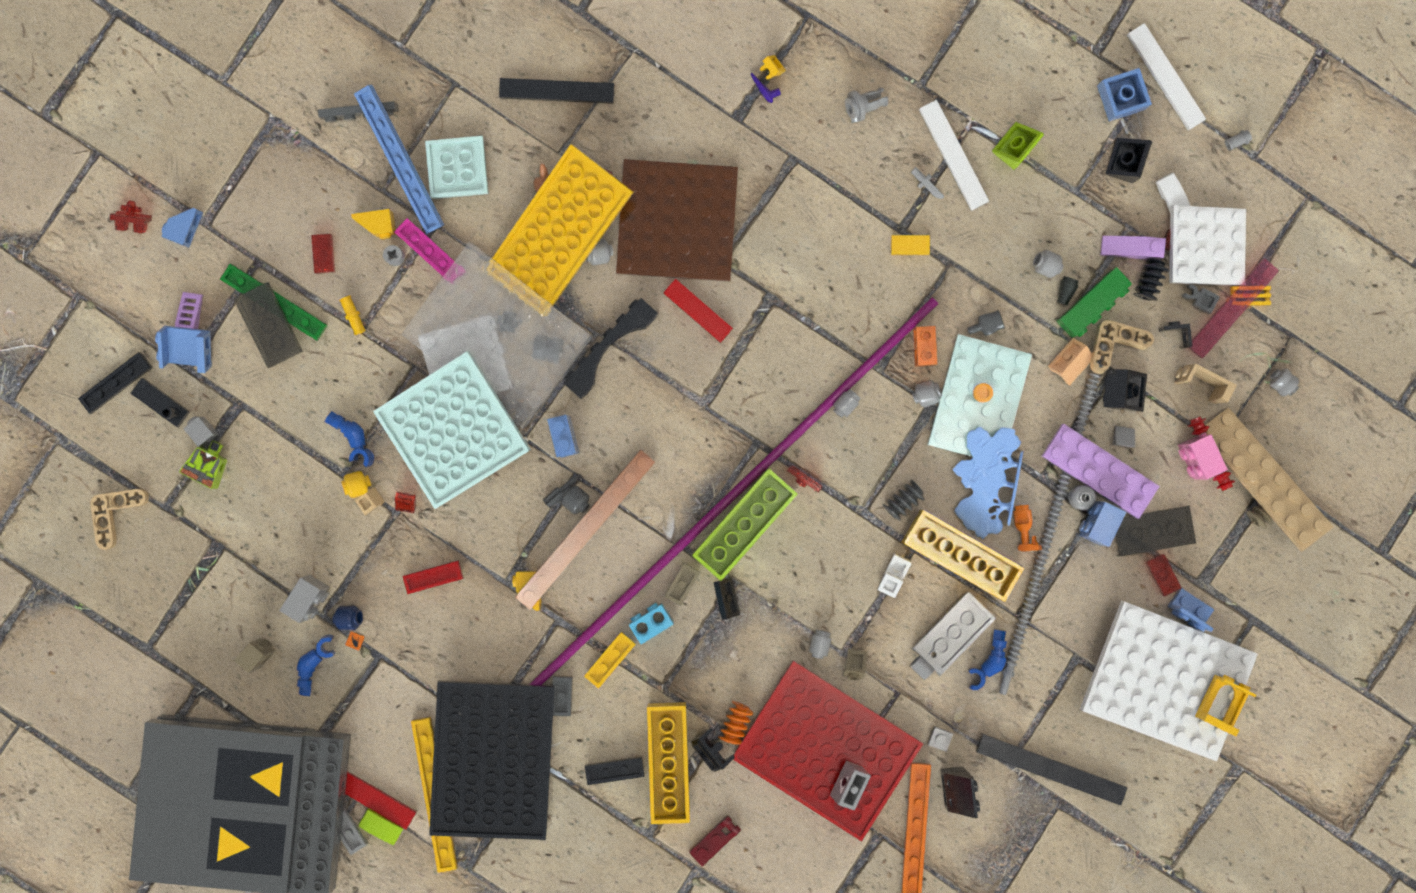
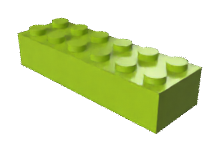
[692,468,798,581]

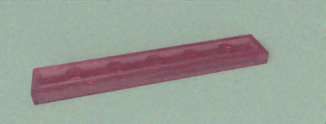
[1188,258,1279,358]

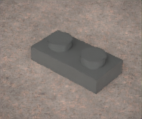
[552,676,573,716]

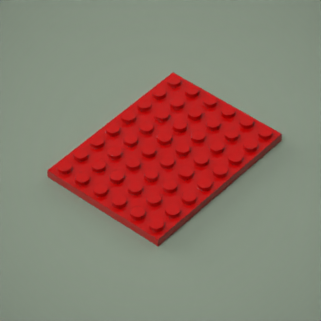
[733,660,923,842]

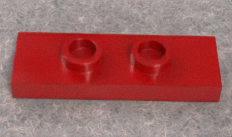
[402,560,464,595]

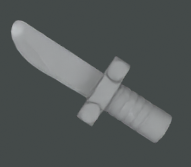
[911,167,944,199]

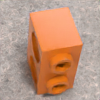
[913,326,937,367]

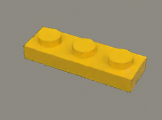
[584,631,636,689]

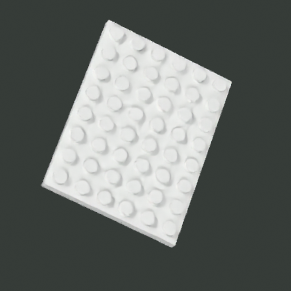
[1080,600,1258,761]

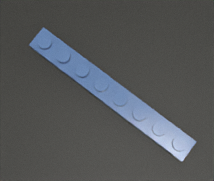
[354,84,444,234]

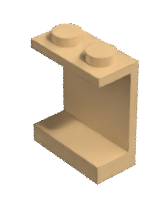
[1174,363,1237,404]

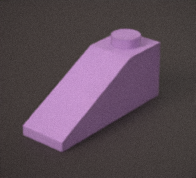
[1100,236,1166,260]

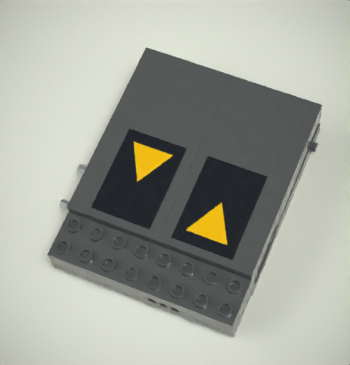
[129,713,351,893]

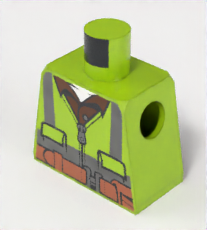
[179,440,227,489]

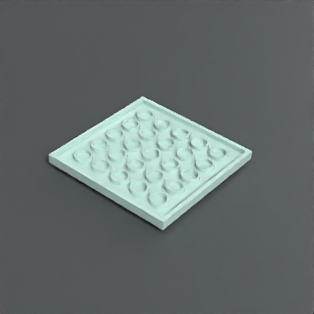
[373,351,531,509]

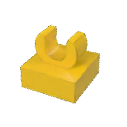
[760,55,786,79]

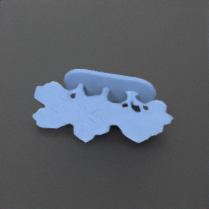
[952,427,1023,539]

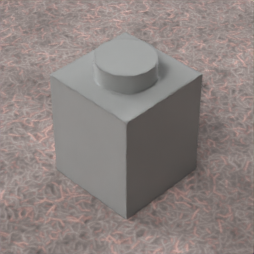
[184,416,219,447]

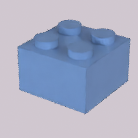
[1097,68,1152,122]
[1079,501,1126,547]

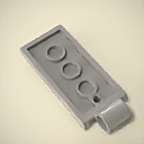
[910,591,996,680]

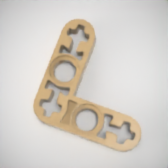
[1090,320,1154,374]
[90,489,149,550]

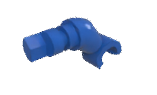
[324,411,374,468]
[968,630,1007,690]
[297,634,335,696]

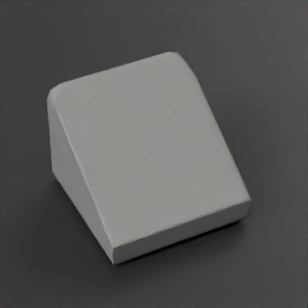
[1112,426,1135,448]

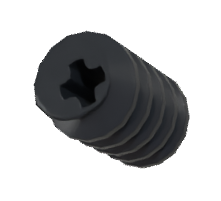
[1133,258,1169,301]

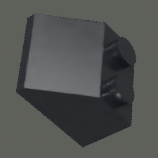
[1103,369,1147,412]

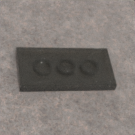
[233,282,303,368]
[1116,505,1196,556]

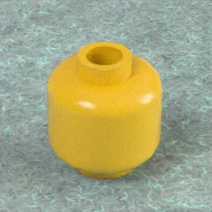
[341,471,371,498]

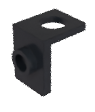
[1159,321,1193,348]

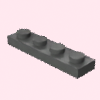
[318,101,399,122]

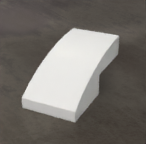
[1156,173,1190,211]
[878,553,912,598]

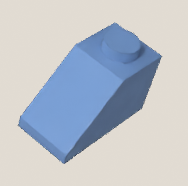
[161,208,203,248]

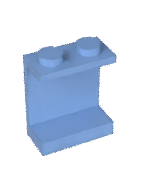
[155,326,212,373]
[547,415,580,458]

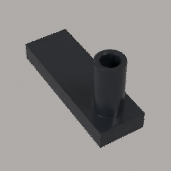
[130,378,190,427]

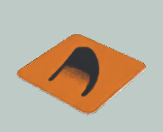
[345,631,365,651]

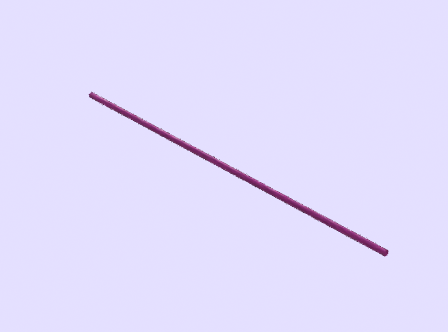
[529,298,938,685]

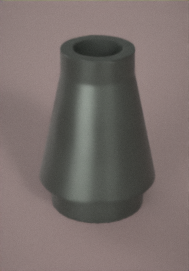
[1057,276,1079,306]

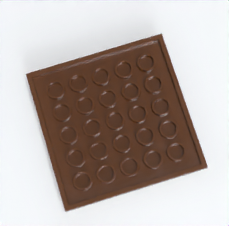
[616,159,738,282]

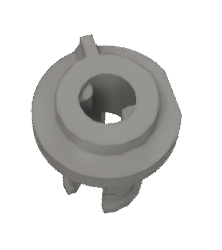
[845,88,888,123]

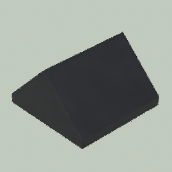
[1105,138,1152,183]

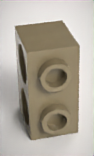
[234,638,275,673]

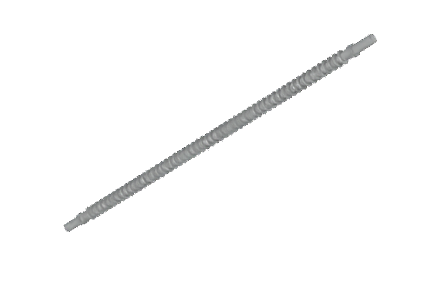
[999,344,1107,695]

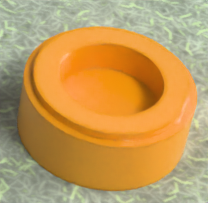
[973,383,993,403]

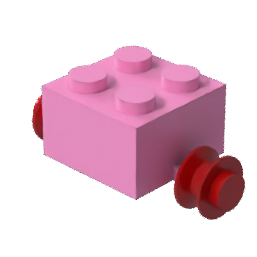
[1178,416,1235,491]

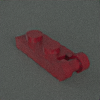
[689,815,741,867]

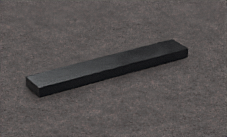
[499,78,615,104]

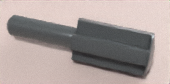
[543,477,577,508]

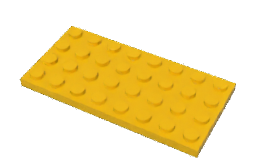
[484,144,633,316]

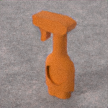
[1013,505,1042,552]

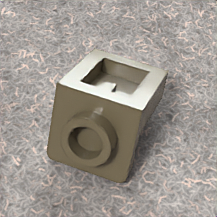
[843,648,867,681]

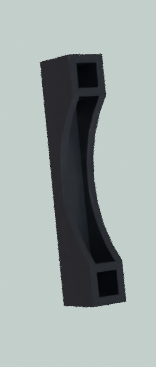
[564,298,659,399]

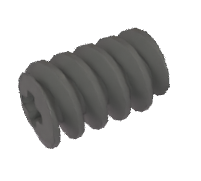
[882,479,925,521]

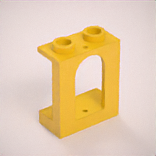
[1195,675,1256,737]

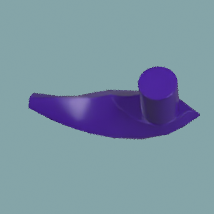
[750,73,781,103]

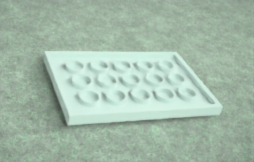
[927,334,1032,460]

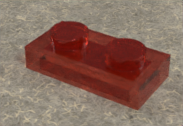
[311,234,335,274]

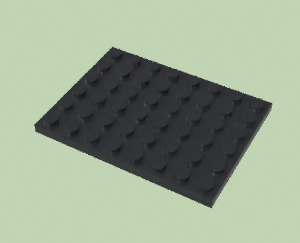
[429,680,555,840]

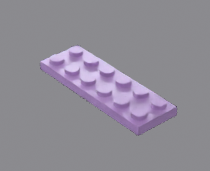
[1042,424,1160,519]

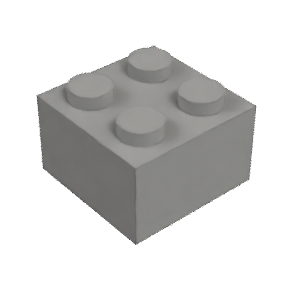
[279,575,330,623]

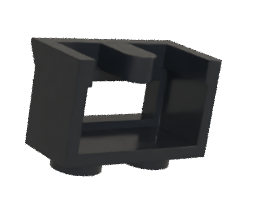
[691,727,735,772]

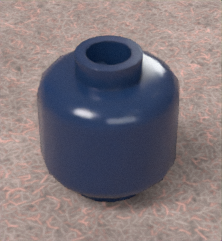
[332,605,363,631]

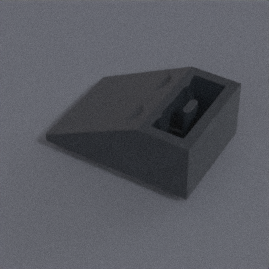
[940,767,980,818]

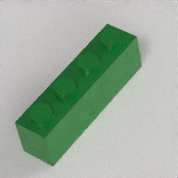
[1056,267,1132,338]

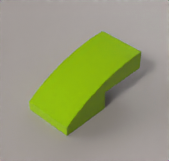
[358,808,403,845]

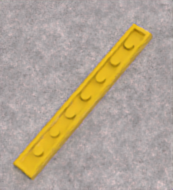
[411,717,458,873]

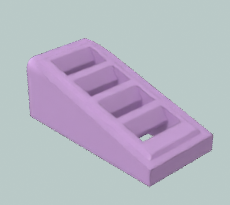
[175,292,203,329]

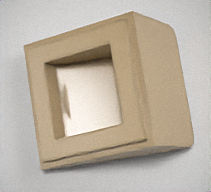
[355,487,384,516]

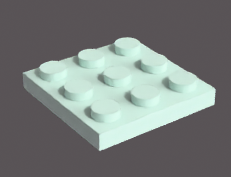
[425,136,489,199]

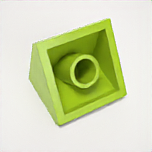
[992,122,1044,170]

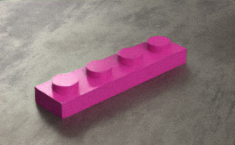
[394,218,465,284]

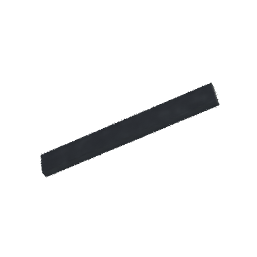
[976,733,1128,806]

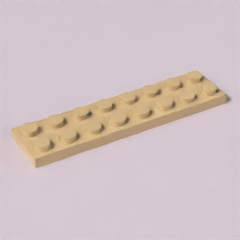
[1206,407,1334,552]

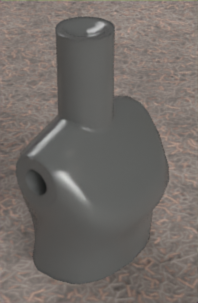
[967,310,1005,336]

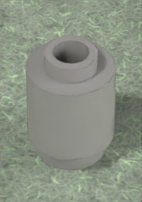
[833,389,861,418]
[809,629,832,659]

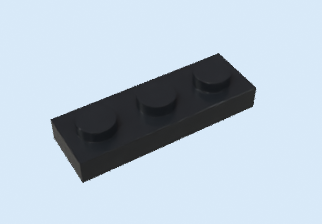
[585,756,645,785]

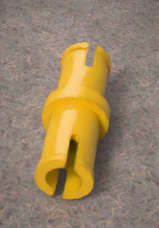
[339,295,366,335]

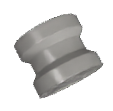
[383,245,405,266]

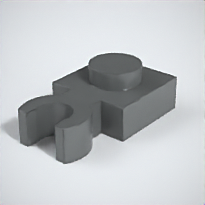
[1182,284,1220,314]

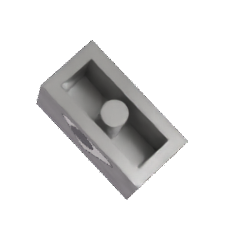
[830,761,871,811]

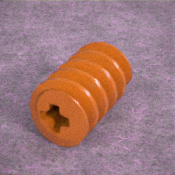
[718,701,753,744]

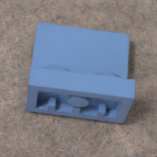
[1167,588,1214,632]

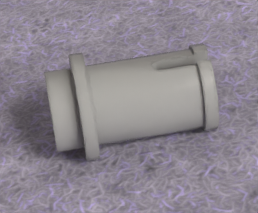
[1225,130,1252,151]

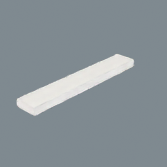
[1127,23,1206,131]
[919,100,989,211]

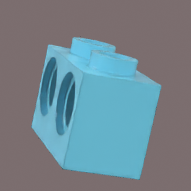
[629,603,674,645]

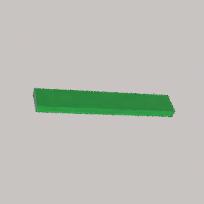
[220,264,328,341]

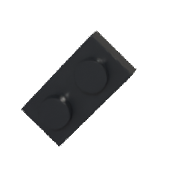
[713,578,740,620]

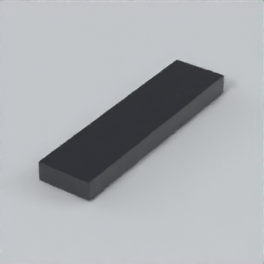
[78,352,153,414]

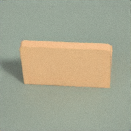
[1048,338,1092,385]

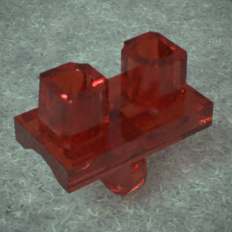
[110,200,152,233]

